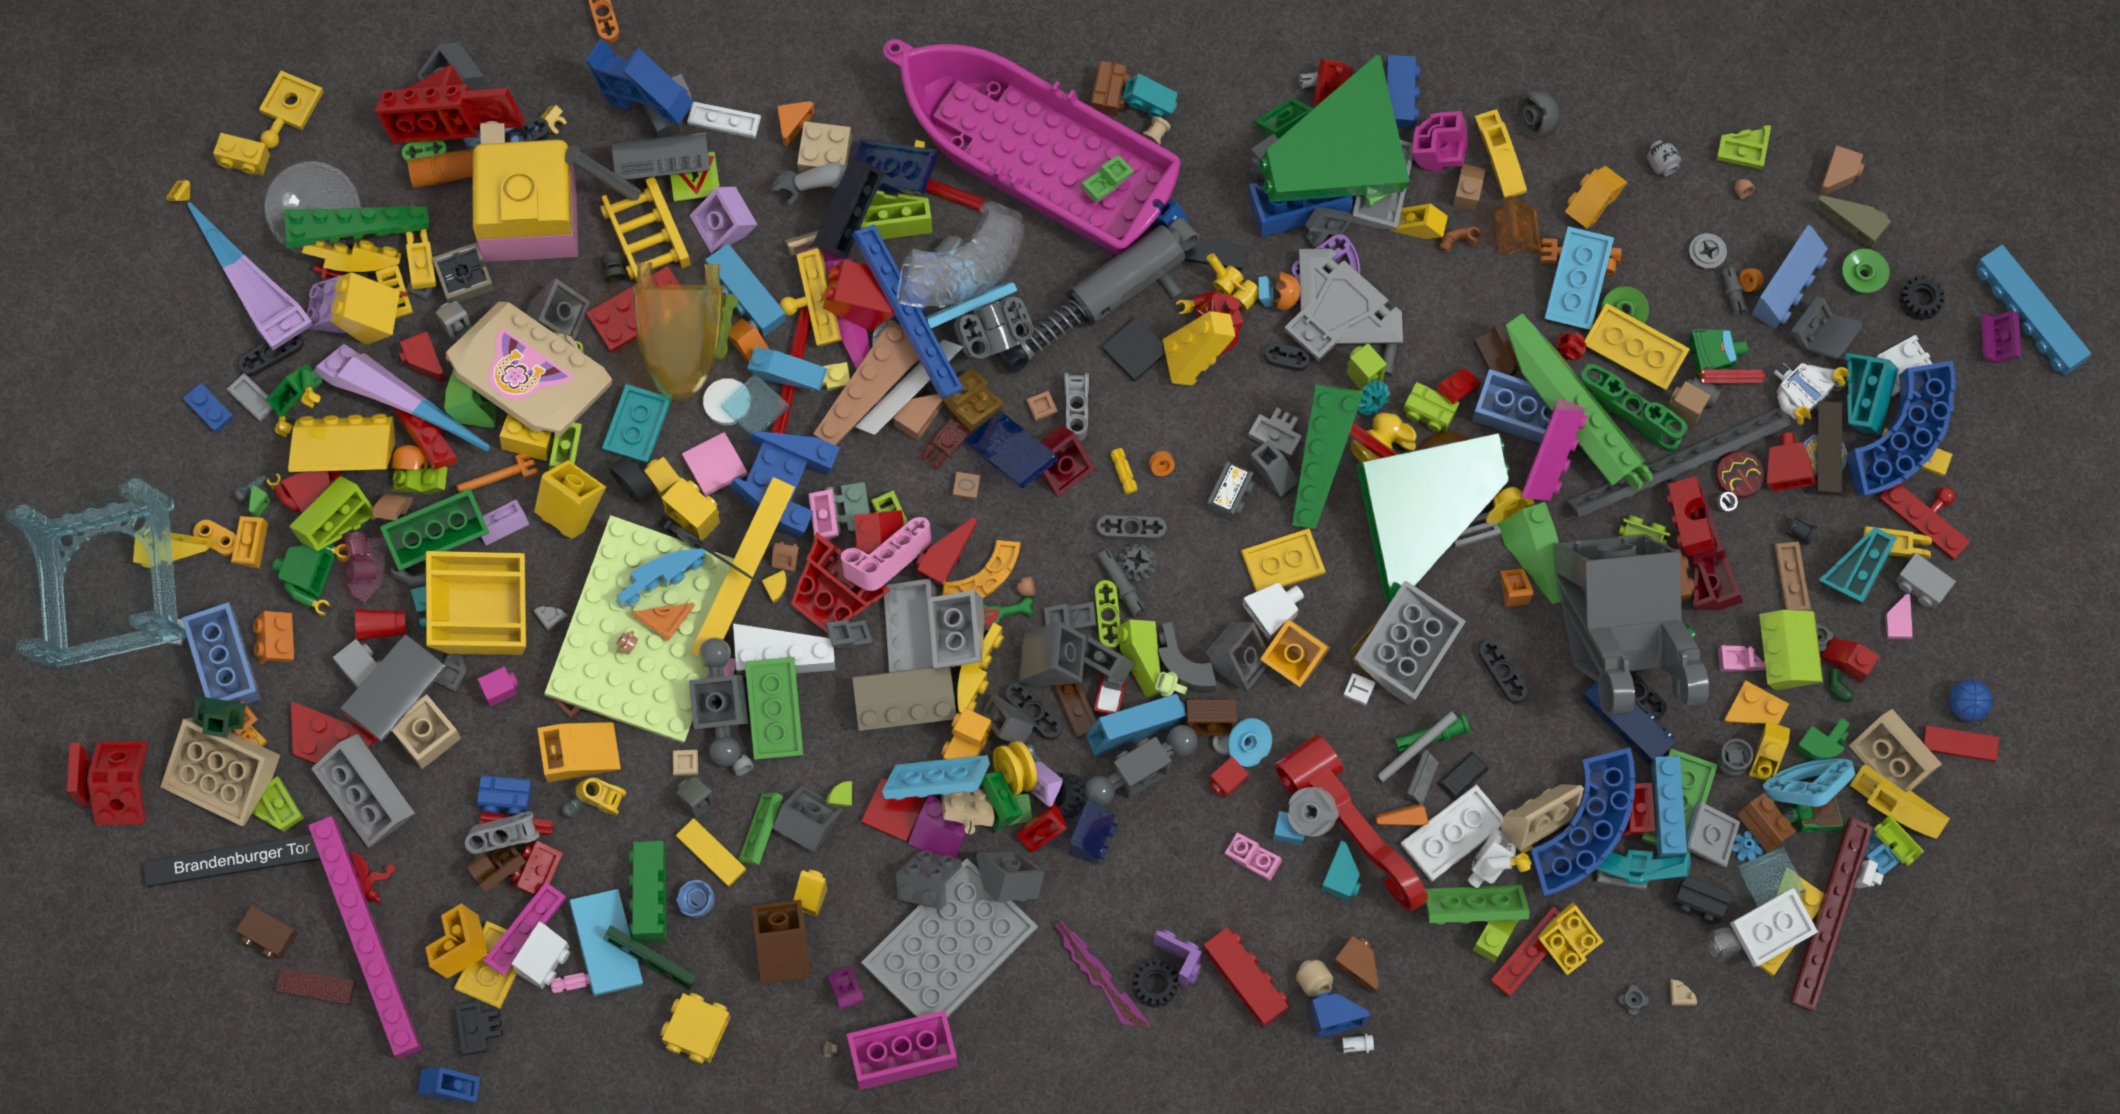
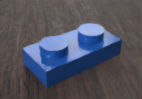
[183,383,234,433]

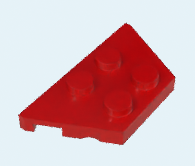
[291,702,379,764]

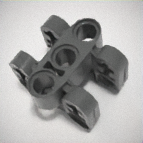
[953,297,1034,359]

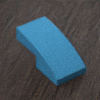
[1863,823,1901,875]

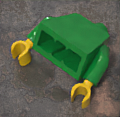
[265,364,322,437]
[273,544,349,616]

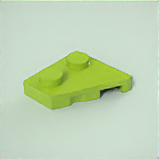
[1716,125,1771,170]
[252,776,304,832]

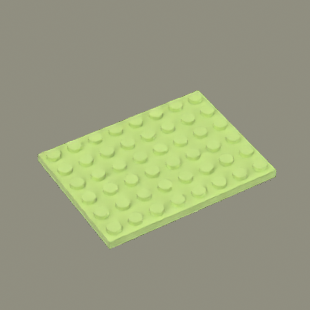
[544,515,734,743]

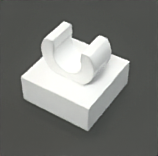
[1854,860,1883,889]

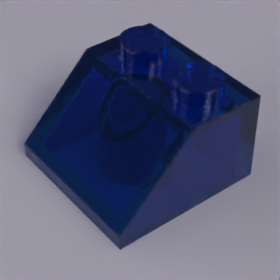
[1069,798,1118,865]

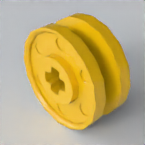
[993,741,1037,796]

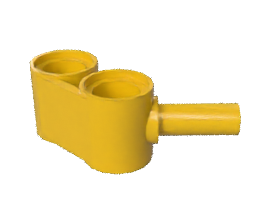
[1206,253,1259,311]

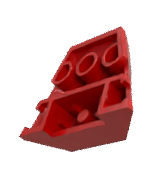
[791,532,891,634]

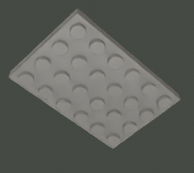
[861,858,1038,1019]

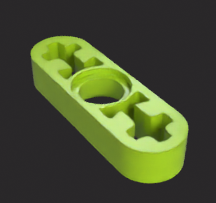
[1095,580,1120,650]

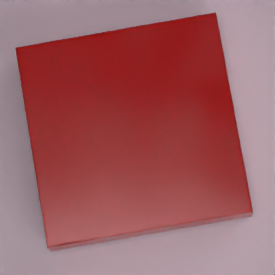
[861,778,927,843]

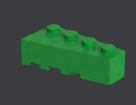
[629,841,667,944]

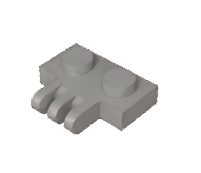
[1248,407,1302,458]

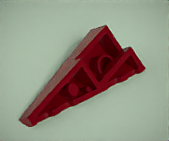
[1693,490,1743,610]

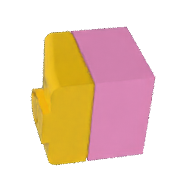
[473,140,578,262]

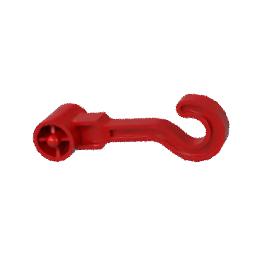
[1274,734,1428,913]

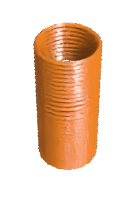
[407,148,474,189]

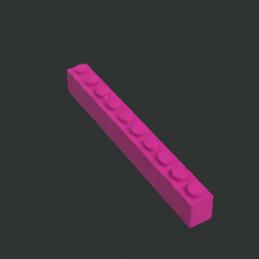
[308,816,423,1059]

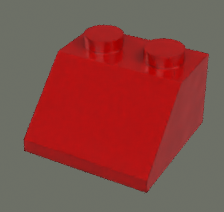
[854,510,904,555]

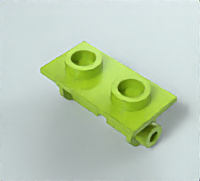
[1618,515,1670,544]
[1873,815,1924,866]

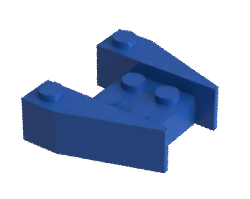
[586,38,693,124]
[729,431,840,539]

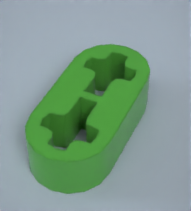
[402,140,447,164]

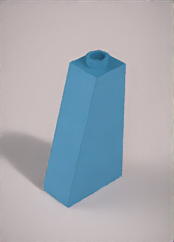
[1086,694,1186,757]

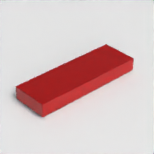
[1923,725,1999,762]

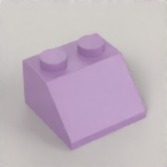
[690,187,758,254]

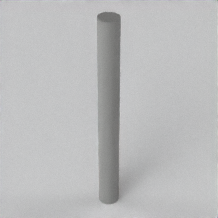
[1377,711,1458,782]

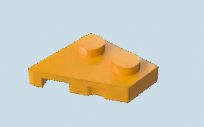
[1723,681,1789,725]

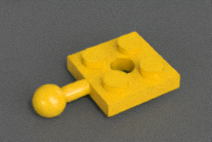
[259,71,324,149]

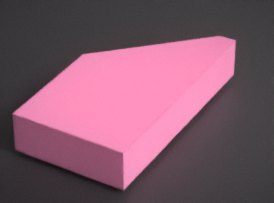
[1885,594,1912,639]

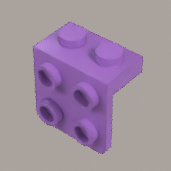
[1153,930,1201,989]

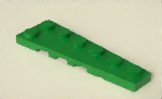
[283,206,429,248]

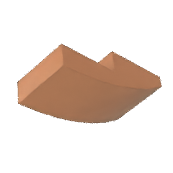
[372,494,413,520]

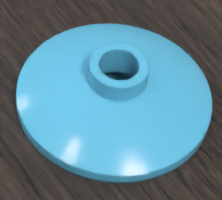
[1228,718,1272,767]

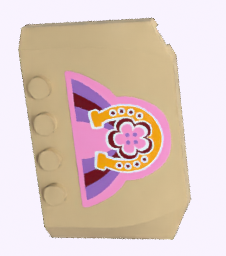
[446,301,612,437]

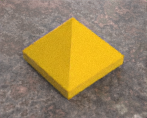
[166,180,190,201]

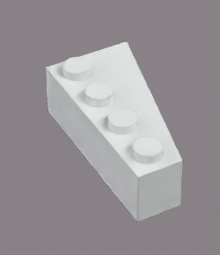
[733,624,835,678]

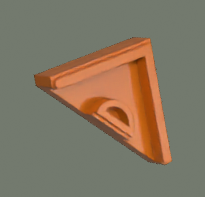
[632,602,695,642]

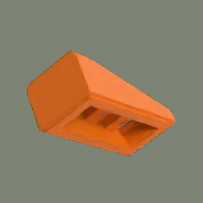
[1374,803,1429,825]

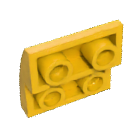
[1538,902,1604,975]

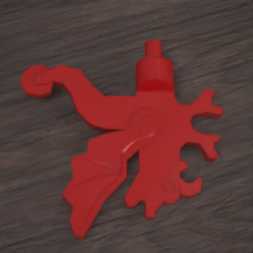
[350,852,395,903]

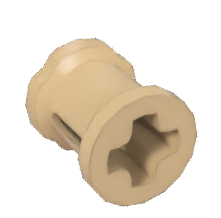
[1142,116,1171,145]

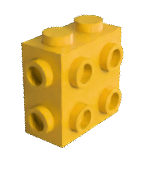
[661,993,731,1064]

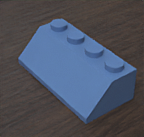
[1752,225,1828,329]

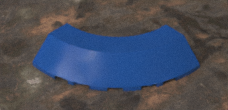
[1530,748,1635,897]

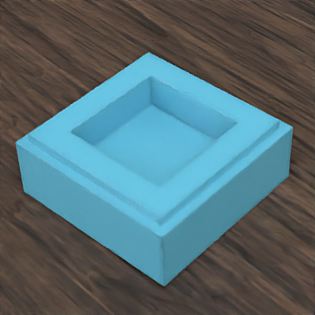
[1258,276,1274,307]

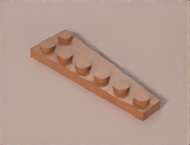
[813,319,919,445]

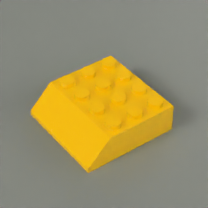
[426,551,526,655]

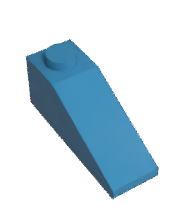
[747,347,828,391]

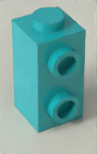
[1122,73,1178,118]

